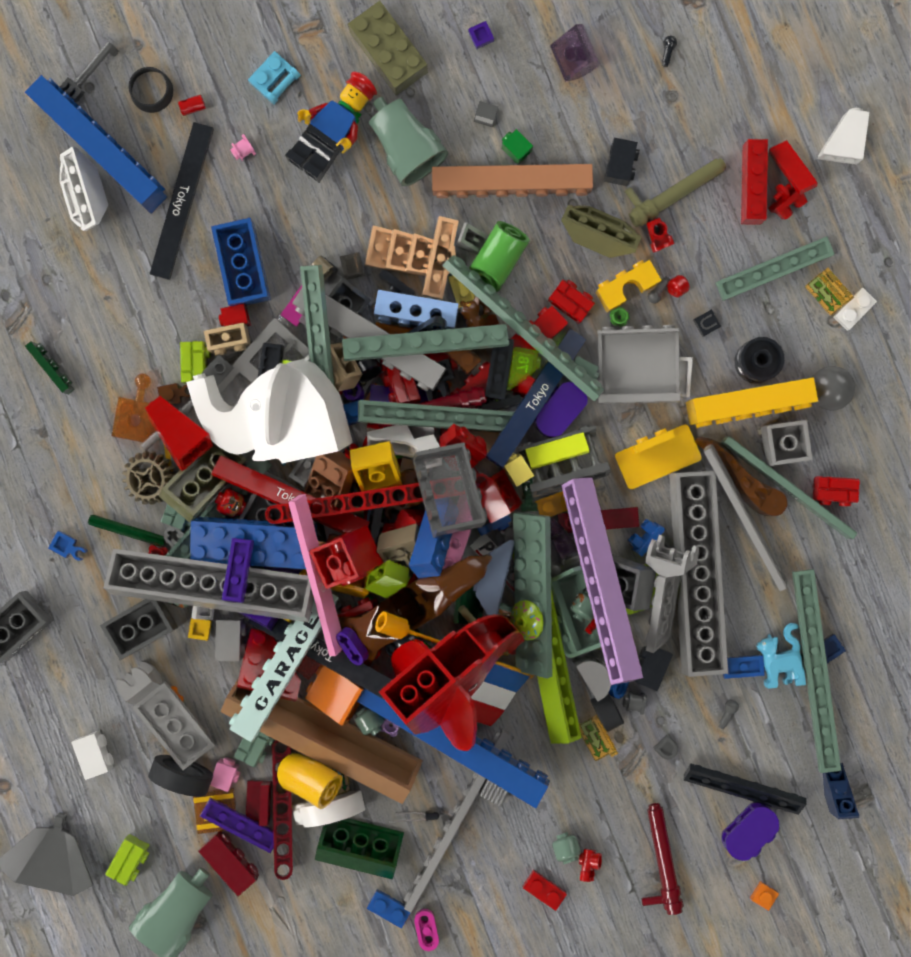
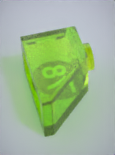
[506,347,541,391]

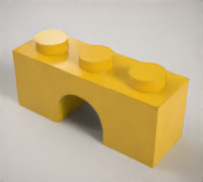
[595,260,662,313]

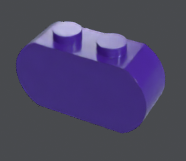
[535,382,588,438]
[721,802,779,861]

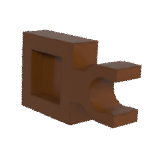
[157,383,191,405]

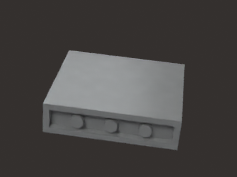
[597,325,680,404]

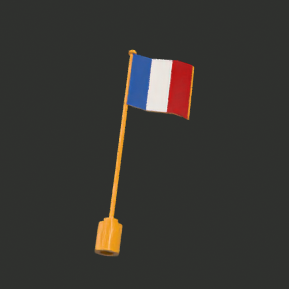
[375,611,534,726]

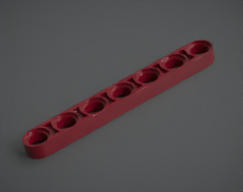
[272,740,293,880]

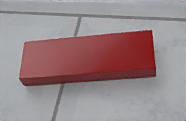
[769,140,818,195]

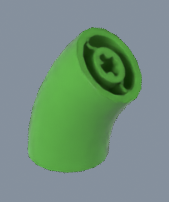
[469,221,530,292]

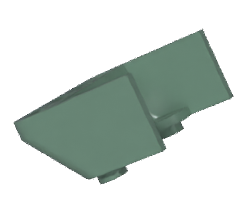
[551,566,602,658]

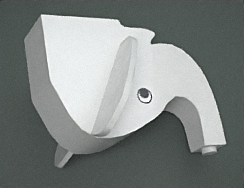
[186,354,353,463]

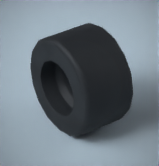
[590,692,624,732]

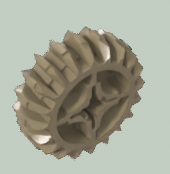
[122,451,176,505]

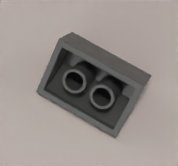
[298,272,371,344]

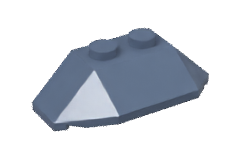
[473,540,515,616]

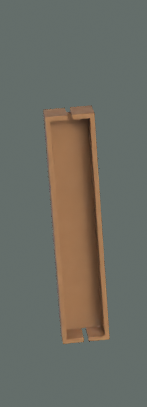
[221,677,423,804]

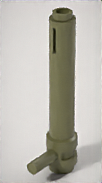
[625,158,726,227]

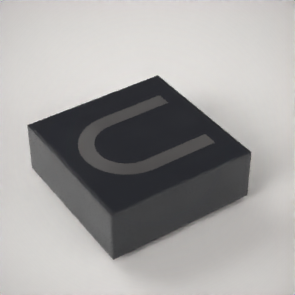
[693,309,721,337]

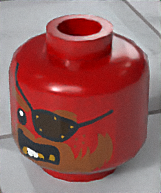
[215,488,247,518]

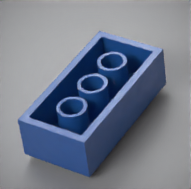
[211,218,271,306]

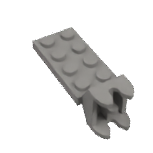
[645,535,699,653]
[116,661,216,770]

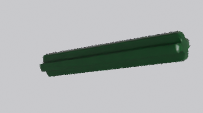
[88,515,165,547]

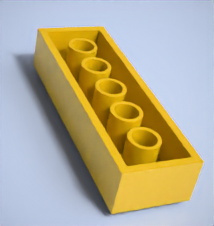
[686,377,818,428]

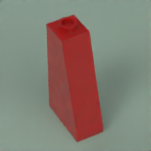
[145,396,213,471]

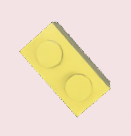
[503,453,534,487]

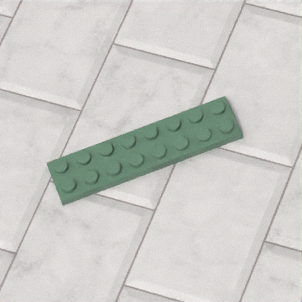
[513,512,552,678]

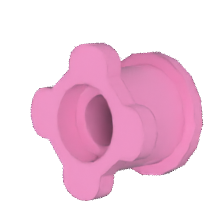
[230,134,256,161]

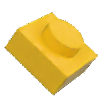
[188,618,212,641]

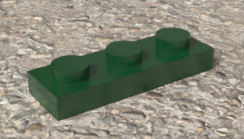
[25,341,74,395]

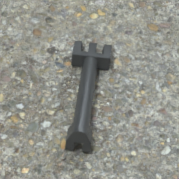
[60,41,119,102]

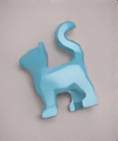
[756,623,806,689]

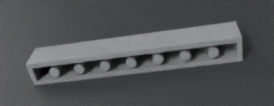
[293,288,446,391]

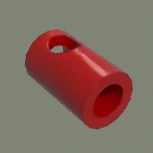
[178,94,206,116]

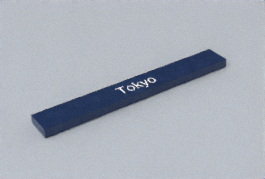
[486,328,586,469]

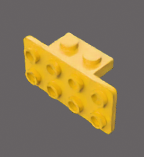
[615,424,702,489]

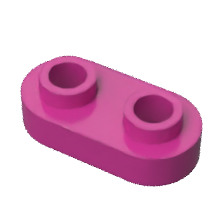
[414,909,439,951]

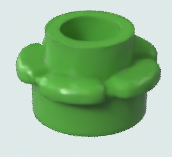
[610,307,629,327]

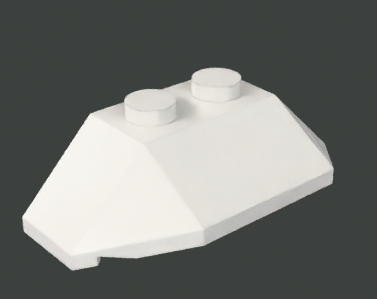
[60,147,108,231]

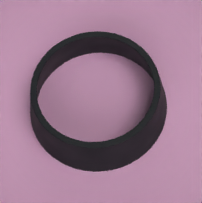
[128,67,173,113]

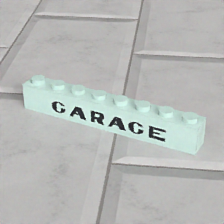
[229,594,339,743]

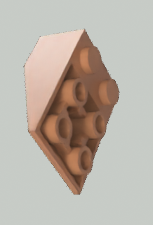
[304,451,357,509]

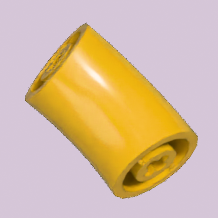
[277,753,343,809]

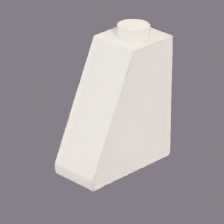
[818,108,869,165]

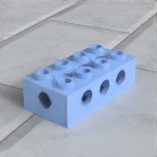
[374,290,458,330]

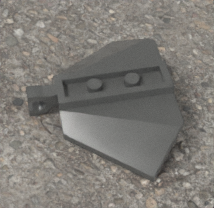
[0,813,94,896]

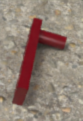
[558,507,640,534]

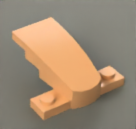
[364,216,459,300]

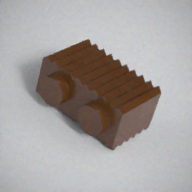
[446,350,482,375]

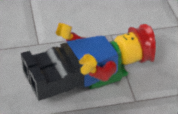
[285,71,377,183]

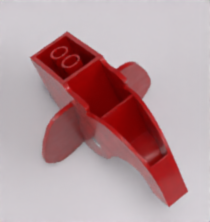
[379,614,524,751]

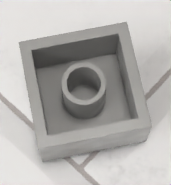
[761,420,813,466]

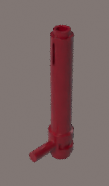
[379,386,486,428]
[641,803,684,915]

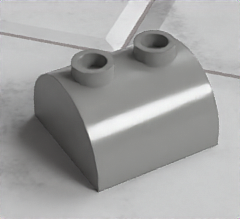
[573,656,611,701]

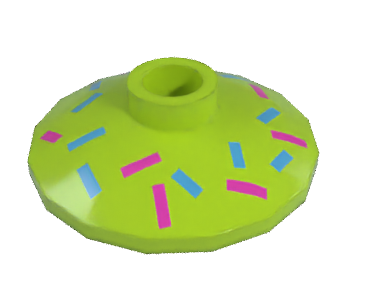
[511,600,544,640]

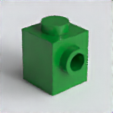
[501,129,533,165]

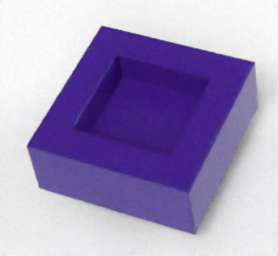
[468,21,494,50]

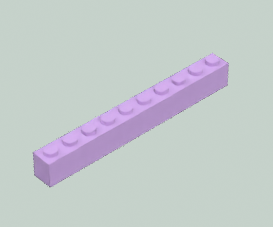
[561,478,643,685]

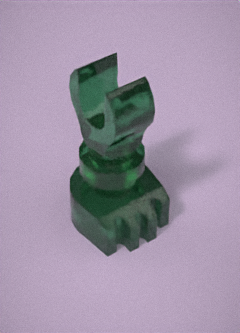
[521,478,538,512]

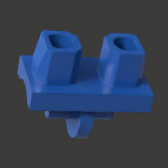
[628,519,666,557]

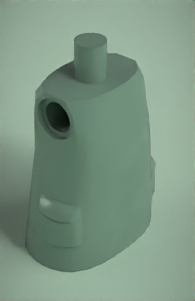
[369,97,448,186]
[129,868,213,957]

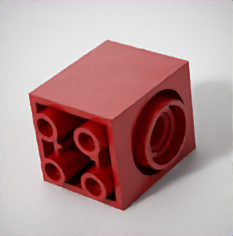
[309,525,383,589]

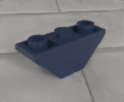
[823,763,859,819]

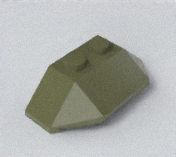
[561,205,641,258]

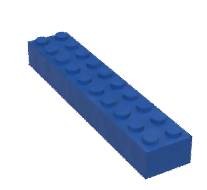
[357,689,550,808]

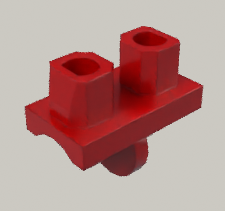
[768,183,808,220]

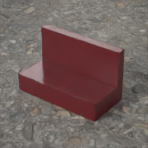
[246,780,272,826]

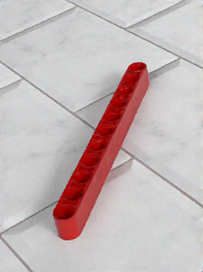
[265,473,490,524]

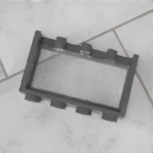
[412,443,487,538]

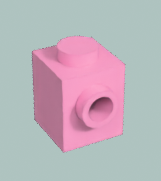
[210,757,241,792]

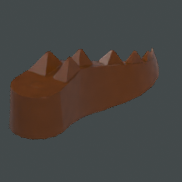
[694,437,787,516]

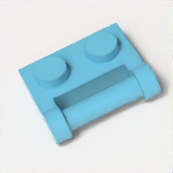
[248,51,301,105]

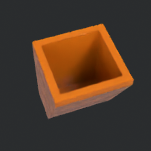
[305,665,364,725]

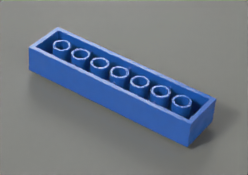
[25,75,167,214]

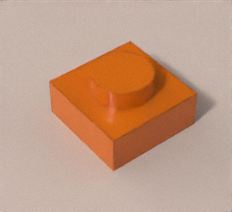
[750,881,779,911]

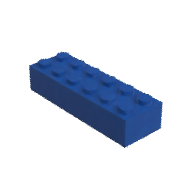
[190,517,317,569]

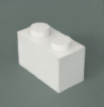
[71,730,114,780]

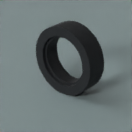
[148,755,213,797]

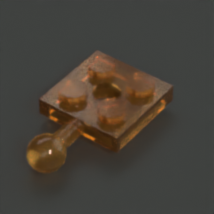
[112,373,155,443]

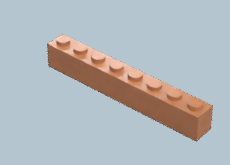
[432,164,593,198]

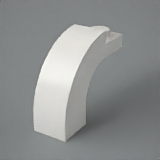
[292,790,365,827]

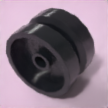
[735,337,785,383]

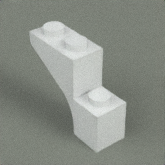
[367,425,442,469]

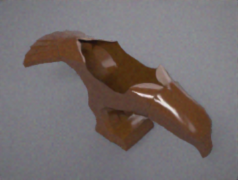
[338,554,492,667]

